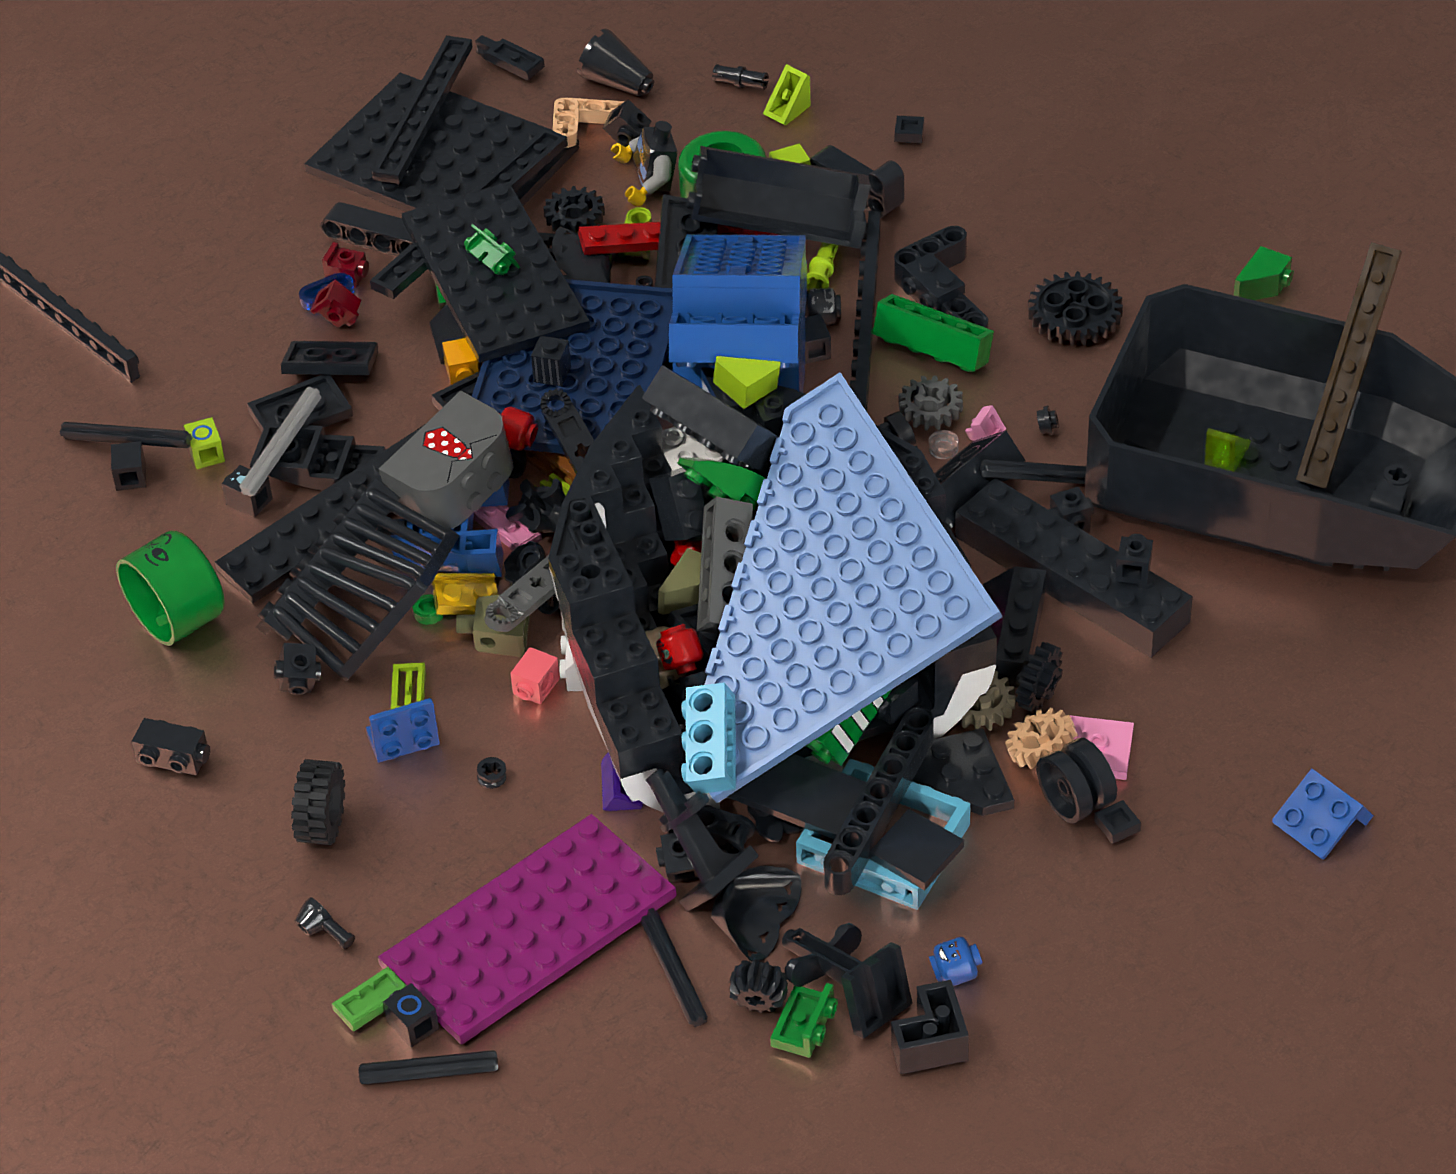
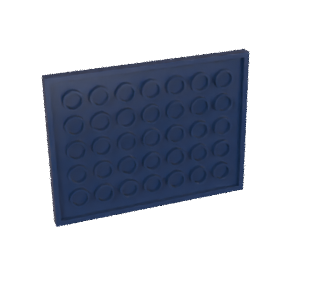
[472,279,673,456]

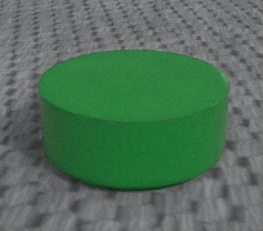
[412,594,444,625]

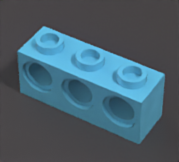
[681,682,736,794]

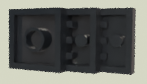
[250,423,386,491]

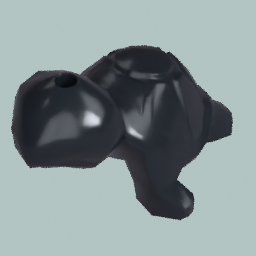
[505,478,566,533]

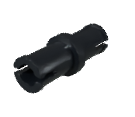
[712,64,769,90]

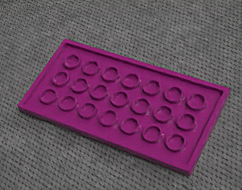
[378,814,677,1045]

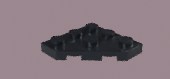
[912,728,1015,816]

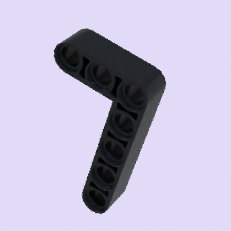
[894,226,988,328]

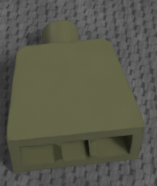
[456,594,530,658]

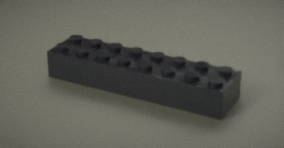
[955,478,1193,658]

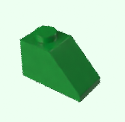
[1233,246,1294,300]

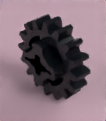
[543,186,605,234]
[1016,642,1063,712]

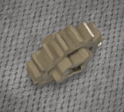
[960,671,1016,730]

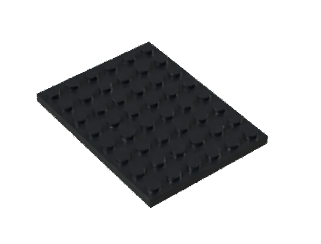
[304,72,580,212]

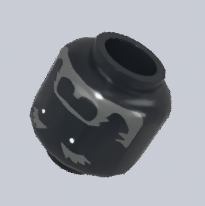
[805,288,841,326]

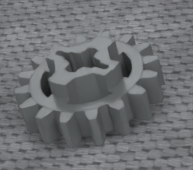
[898,375,963,431]

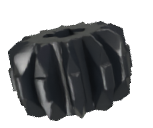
[729,959,788,1013]

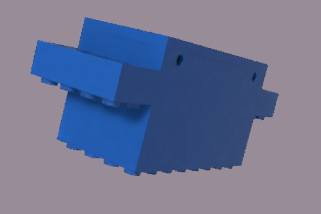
[669,234,807,393]

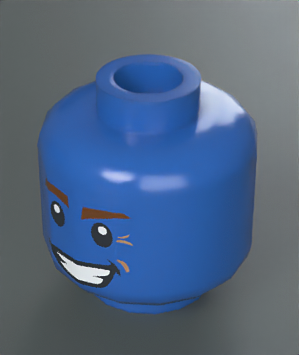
[929,937,983,986]

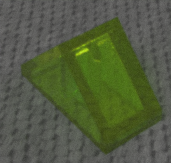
[1205,428,1251,472]

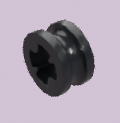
[477,757,506,789]

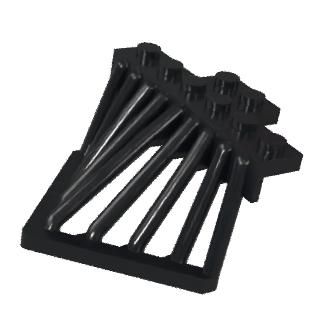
[256,478,460,681]

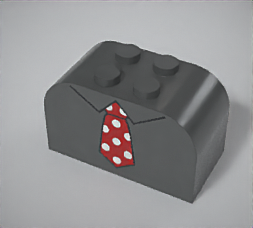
[379,391,513,529]

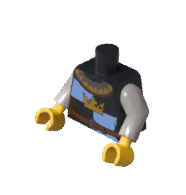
[611,121,677,206]

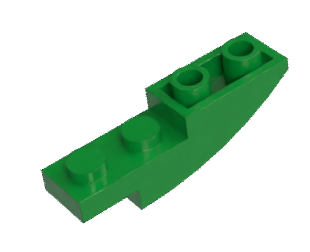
[677,458,766,511]

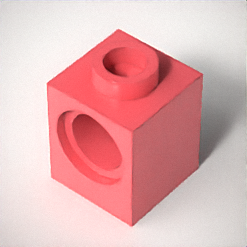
[510,647,560,705]

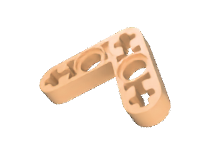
[552,98,624,148]

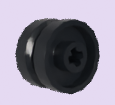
[1036,738,1117,823]

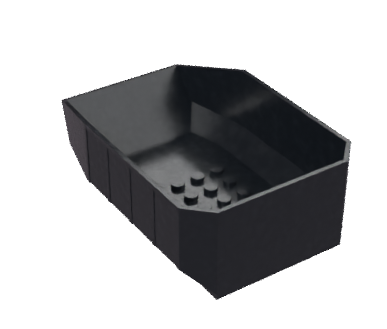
[1085,284,1456,571]

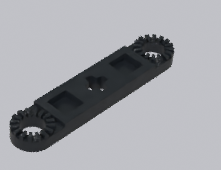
[540,389,594,474]

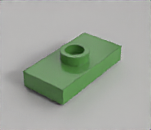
[332,967,407,1032]

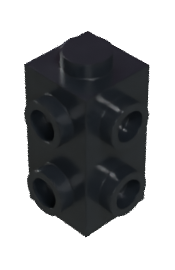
[131,718,210,775]

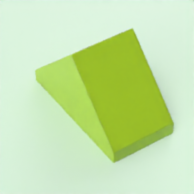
[763,64,811,125]
[713,356,780,409]

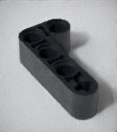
[810,145,904,218]

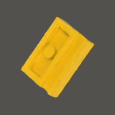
[431,573,498,615]

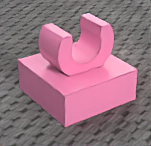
[965,405,1006,441]

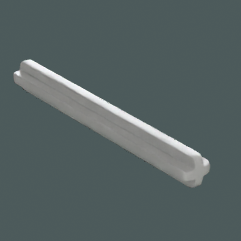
[240,387,321,497]

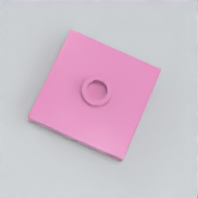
[1070,715,1134,780]

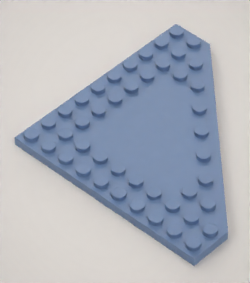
[702,372,1003,803]

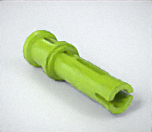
[807,242,839,290]

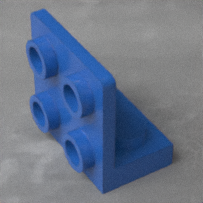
[366,698,440,763]
[1272,768,1374,859]

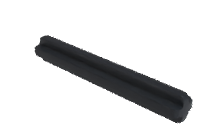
[979,459,1086,484]
[358,1050,498,1084]

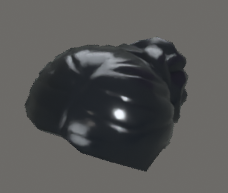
[504,541,546,587]

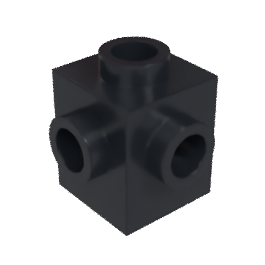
[602,99,652,147]
[1048,487,1094,533]
[274,643,321,695]
[656,829,699,883]

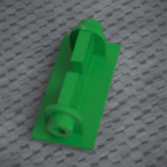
[464,224,520,275]

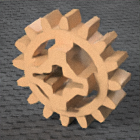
[1005,708,1078,769]

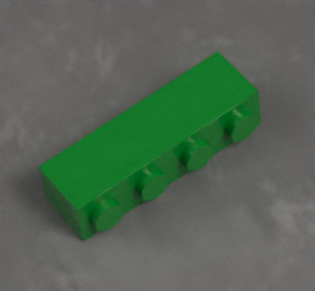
[873,294,994,372]

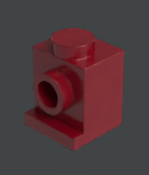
[322,242,369,288]
[310,279,362,328]

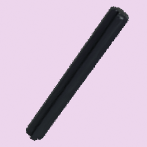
[59,422,192,448]
[640,908,708,1027]

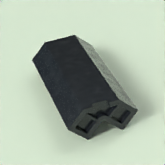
[686,146,870,249]

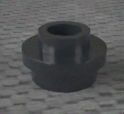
[1037,405,1059,436]

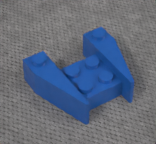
[390,478,510,577]

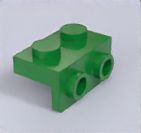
[770,983,838,1058]

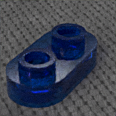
[299,273,355,311]

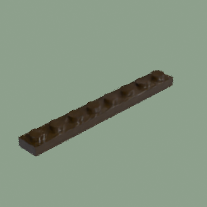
[1296,242,1402,489]

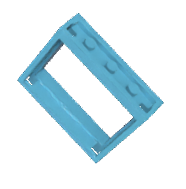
[796,758,970,910]

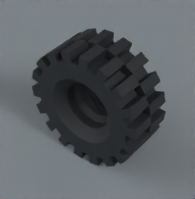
[291,759,345,845]

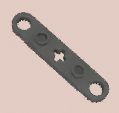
[484,555,555,632]

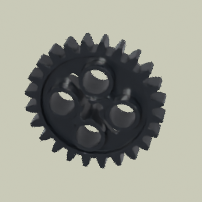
[1028,271,1123,346]

